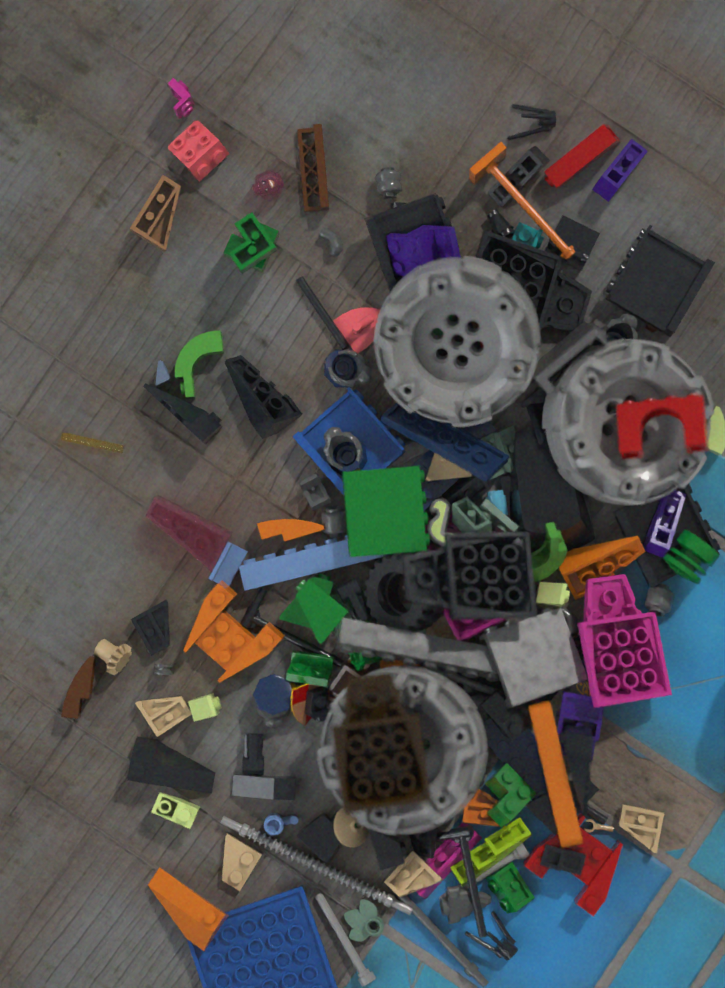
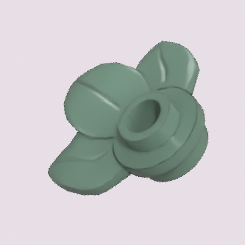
[344,899,384,941]

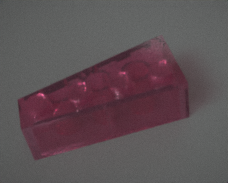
[146,495,233,572]

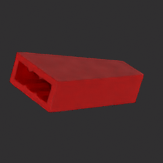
[544,124,621,188]

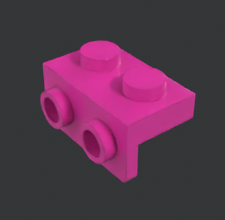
[167,78,194,119]

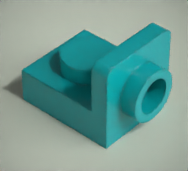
[512,222,544,248]

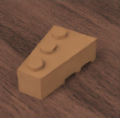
[129,175,181,252]

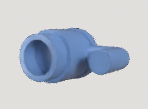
[264,813,299,836]

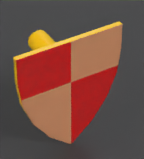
[290,682,320,726]

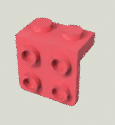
[168,120,229,182]

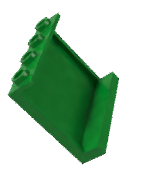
[342,466,430,557]

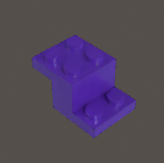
[386,225,461,276]
[555,692,604,759]

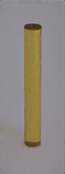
[61,432,124,453]

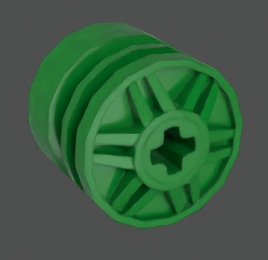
[663,529,720,584]

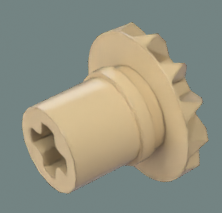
[94,639,132,675]

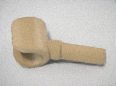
[584,819,614,832]

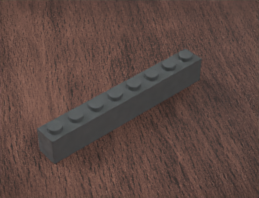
[335,618,500,682]

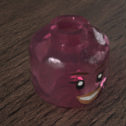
[252,169,285,200]

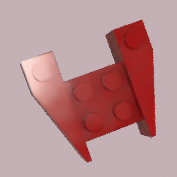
[523,813,623,917]

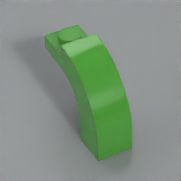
[175,330,224,399]
[531,522,567,583]

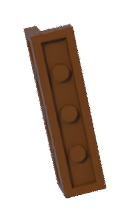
[297,124,329,212]

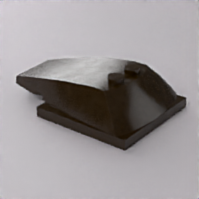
[331,673,431,814]

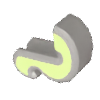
[428,498,452,548]

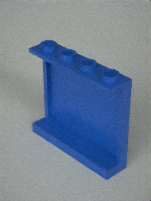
[292,387,406,495]

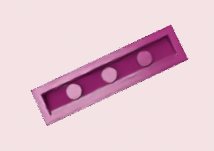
[416,823,482,899]

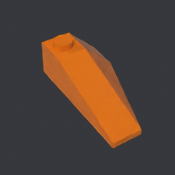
[559,536,645,600]
[148,867,229,951]

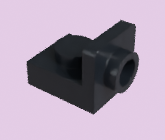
[305,686,329,722]

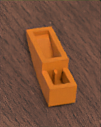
[257,519,325,542]

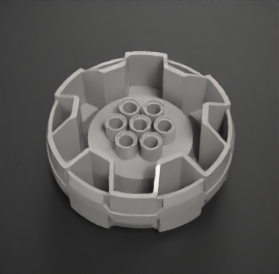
[374,256,541,427]
[542,339,714,505]
[318,666,488,834]

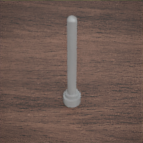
[439,843,530,900]
[316,893,376,987]

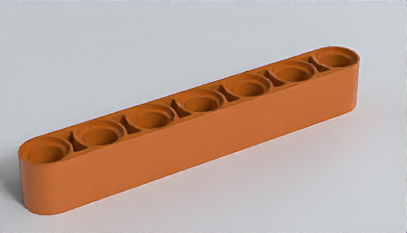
[528,701,583,848]

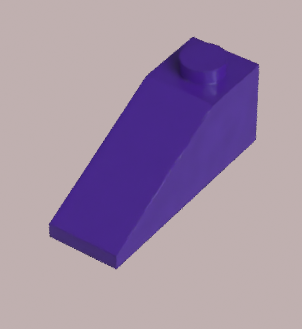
[592,139,648,202]
[643,490,686,557]

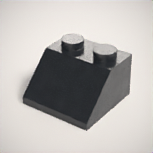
[368,828,408,871]

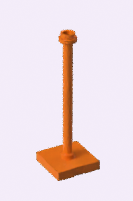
[469,142,576,260]

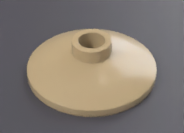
[334,807,369,847]

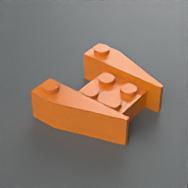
[183,580,285,683]

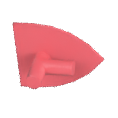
[333,308,381,354]

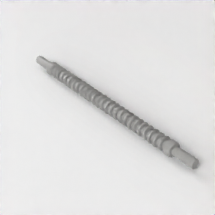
[220,816,413,915]

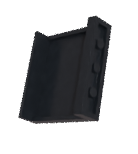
[364,193,463,292]
[606,225,715,337]
[612,483,720,588]

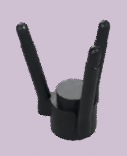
[507,104,556,140]
[465,911,518,961]

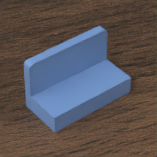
[209,542,248,587]

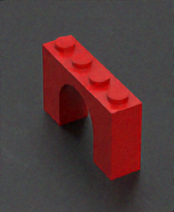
[616,394,709,460]

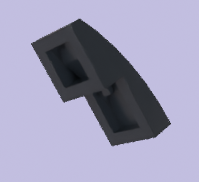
[540,844,587,876]

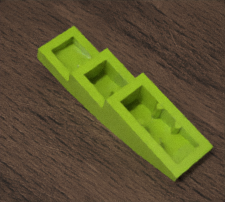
[450,817,532,887]

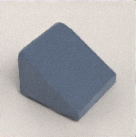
[156,360,172,387]

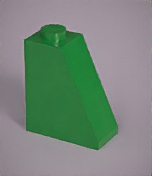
[279,574,334,629]
[296,579,348,644]

